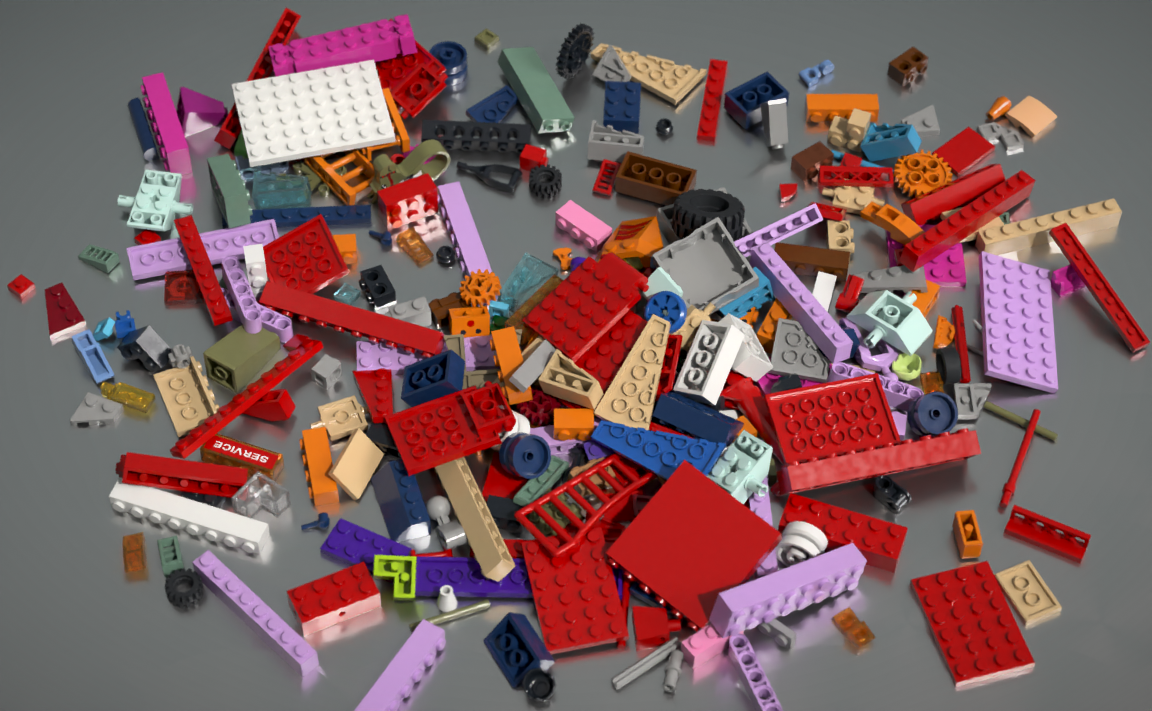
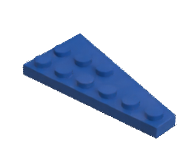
[591,420,726,481]

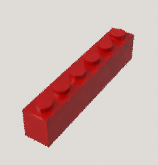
[901,164,1005,226]
[122,452,248,499]

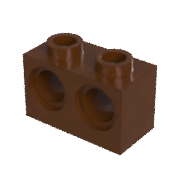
[887,46,929,86]

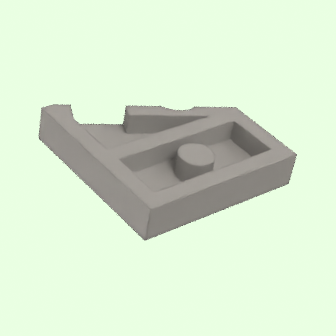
[592,45,632,82]
[901,105,940,136]
[953,383,992,420]
[70,393,124,426]

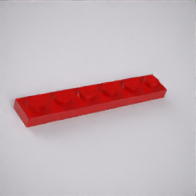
[697,59,728,142]

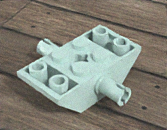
[118,170,193,231]
[634,267,683,320]
[847,290,933,356]
[707,430,773,504]

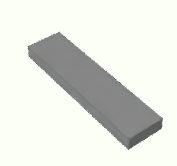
[509,339,556,393]

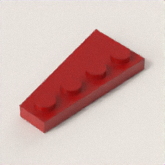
[352,368,393,423]

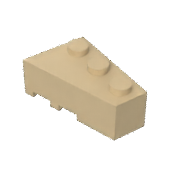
[538,349,604,410]

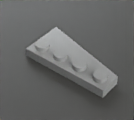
[848,265,928,293]

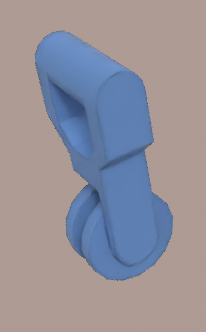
[799,60,834,87]

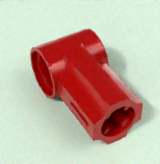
[835,274,865,313]

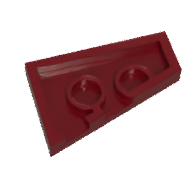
[44,282,86,340]

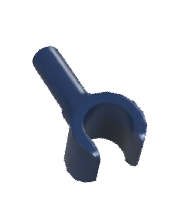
[369,230,393,246]
[301,513,330,530]

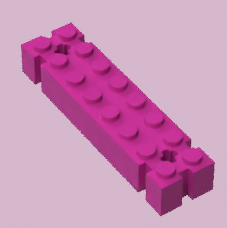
[268,14,417,76]

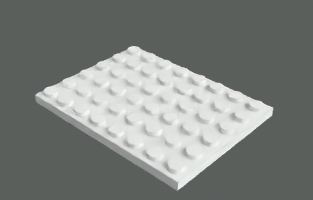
[232,60,396,167]

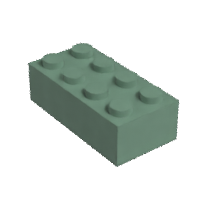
[207,154,253,228]

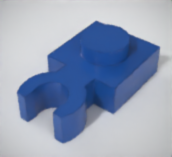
[115,310,136,338]

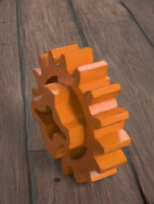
[459,269,502,308]

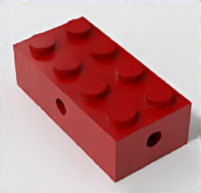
[287,561,381,637]

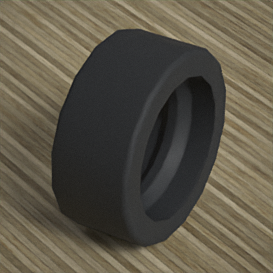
[936,347,961,385]

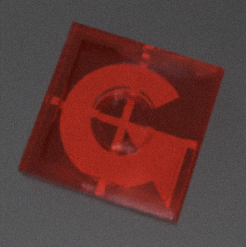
[164,270,203,305]

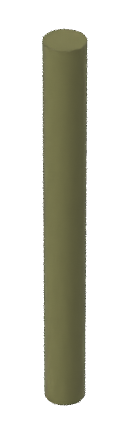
[983,401,1058,441]
[409,599,490,632]

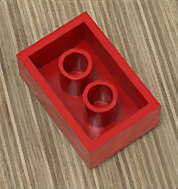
[377,173,438,231]

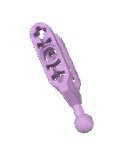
[839,317,899,381]

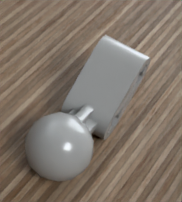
[426,495,467,550]

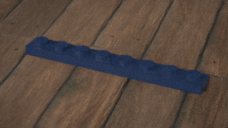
[222,205,371,229]

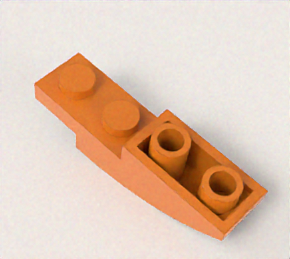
[861,202,925,245]

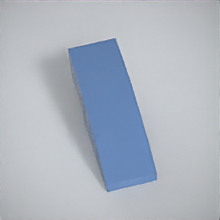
[72,329,115,384]

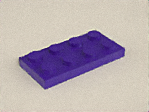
[320,518,412,584]

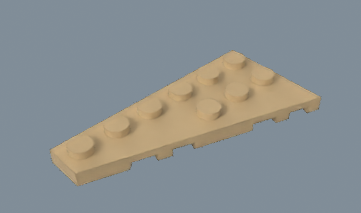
[590,43,707,105]
[594,314,671,430]

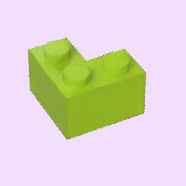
[373,555,416,601]

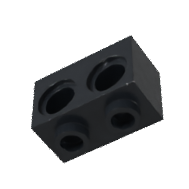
[358,265,396,310]

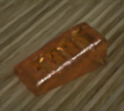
[396,227,433,264]

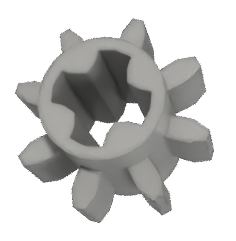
[168,344,193,368]

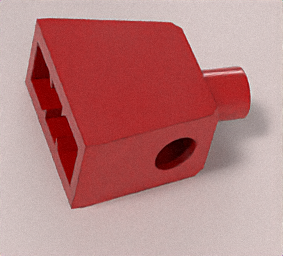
[632,606,681,651]

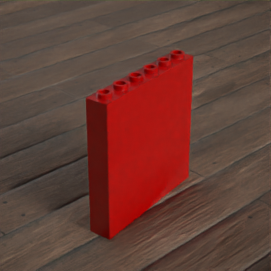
[606,460,782,632]

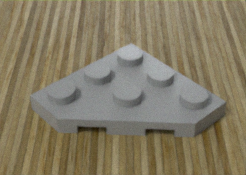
[769,318,830,383]

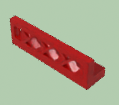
[818,166,894,188]
[1004,505,1091,564]

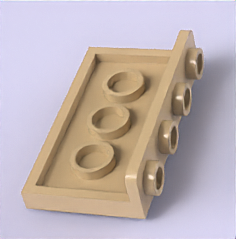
[153,356,219,437]

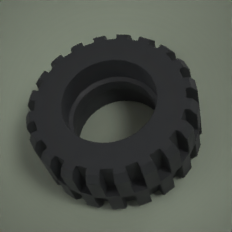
[672,189,745,241]

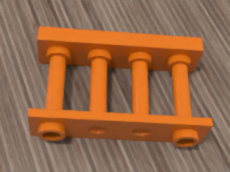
[360,88,410,161]
[304,149,375,206]

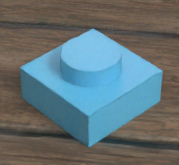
[489,300,509,319]
[92,317,115,341]

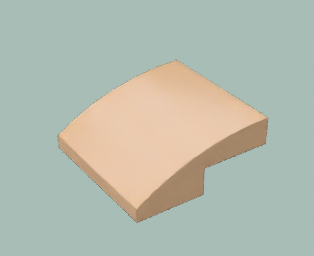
[1005,96,1057,138]

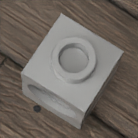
[311,354,342,390]

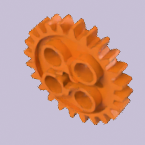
[893,149,953,197]

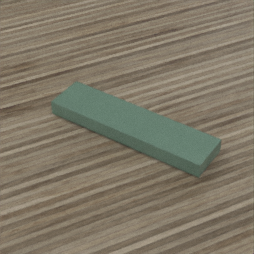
[513,455,569,507]

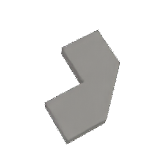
[976,122,1024,152]

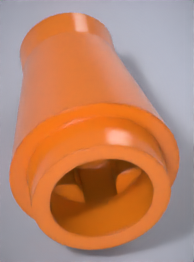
[986,96,1012,121]

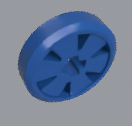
[644,291,687,334]

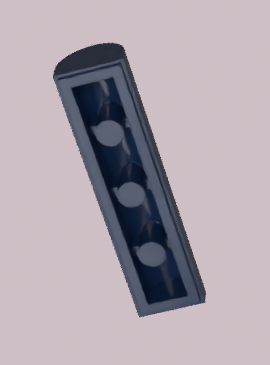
[127,97,160,161]

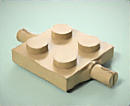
[822,179,885,215]
[671,302,716,353]
[310,395,369,441]

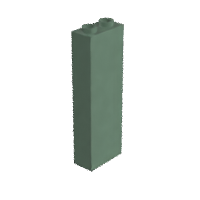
[498,47,575,134]

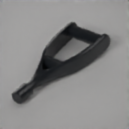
[456,161,522,193]

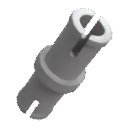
[662,650,684,692]

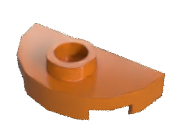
[933,315,955,348]

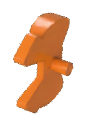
[553,247,573,270]

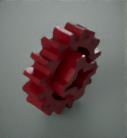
[517,387,560,426]

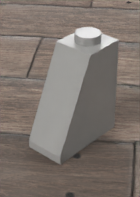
[760,99,788,150]

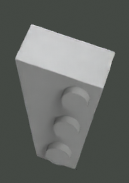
[587,120,644,163]

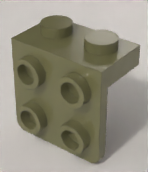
[527,488,585,537]

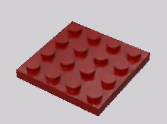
[263,214,350,294]

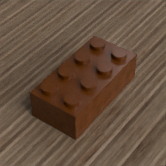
[615,151,697,206]

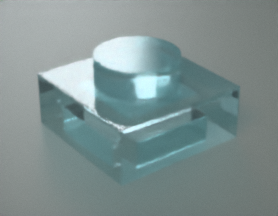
[334,283,361,305]

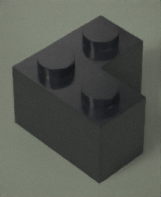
[117,325,171,372]

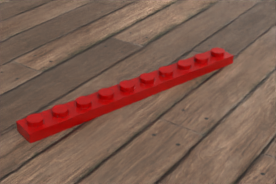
[170,339,324,459]

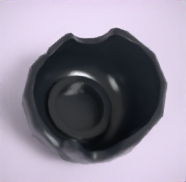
[522,668,556,702]

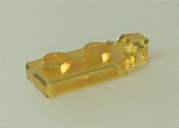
[100,382,155,413]

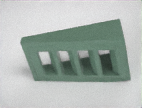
[78,244,120,273]
[157,535,184,578]

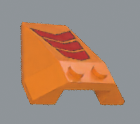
[595,216,664,267]

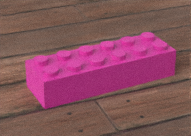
[140,72,192,175]

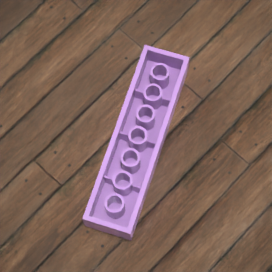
[709,543,867,638]

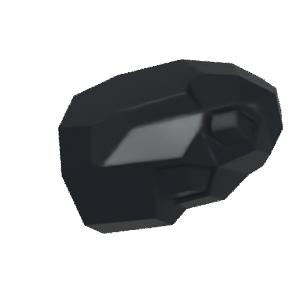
[770,373,802,393]

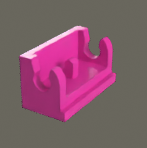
[1051,264,1086,298]

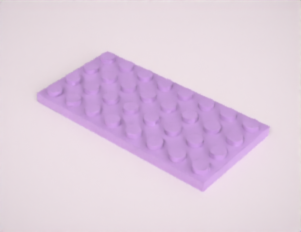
[979,251,1058,394]

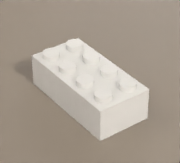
[673,320,745,405]

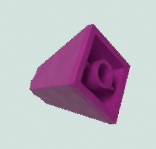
[176,87,228,137]

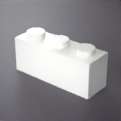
[243,244,268,299]

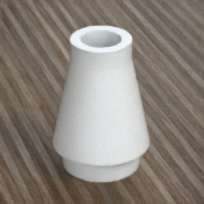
[437,585,458,613]

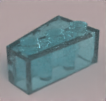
[252,170,312,210]
[497,252,559,312]

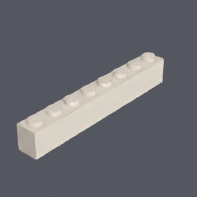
[109,478,270,554]

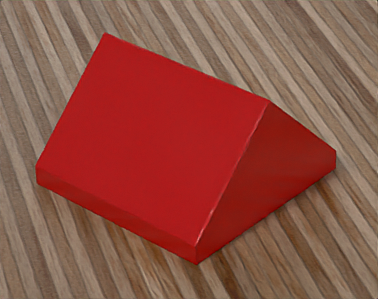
[600,487,643,523]

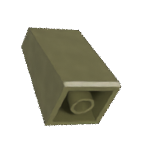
[203,324,281,394]

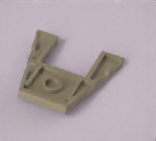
[444,329,522,404]

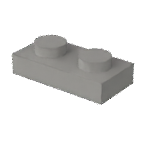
[757,618,797,650]

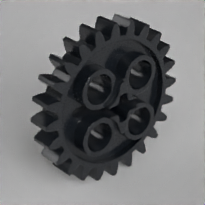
[556,23,594,79]

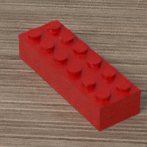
[778,493,908,573]

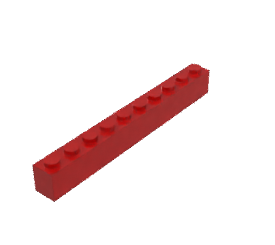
[214,8,301,149]
[899,170,1036,272]
[259,281,445,359]

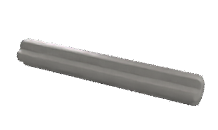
[611,637,681,689]

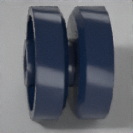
[429,41,468,86]
[907,392,958,437]
[499,432,551,479]

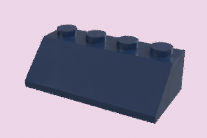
[653,392,744,447]
[370,459,431,543]

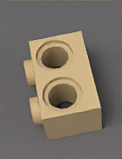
[826,220,855,261]

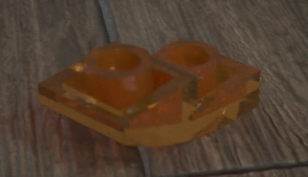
[920,371,944,395]
[123,532,147,573]
[831,607,876,649]

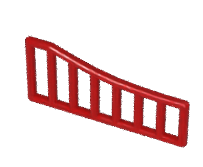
[514,453,657,558]

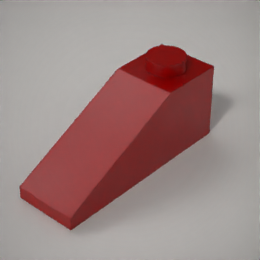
[243,389,296,421]

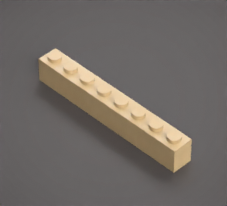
[975,198,1122,255]
[435,457,515,582]

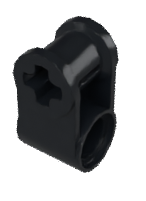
[872,475,911,514]

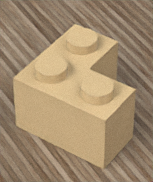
[827,108,871,152]

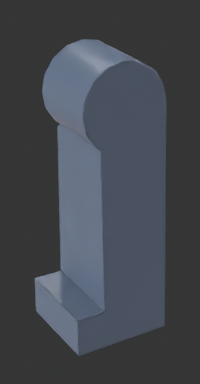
[235,156,289,180]

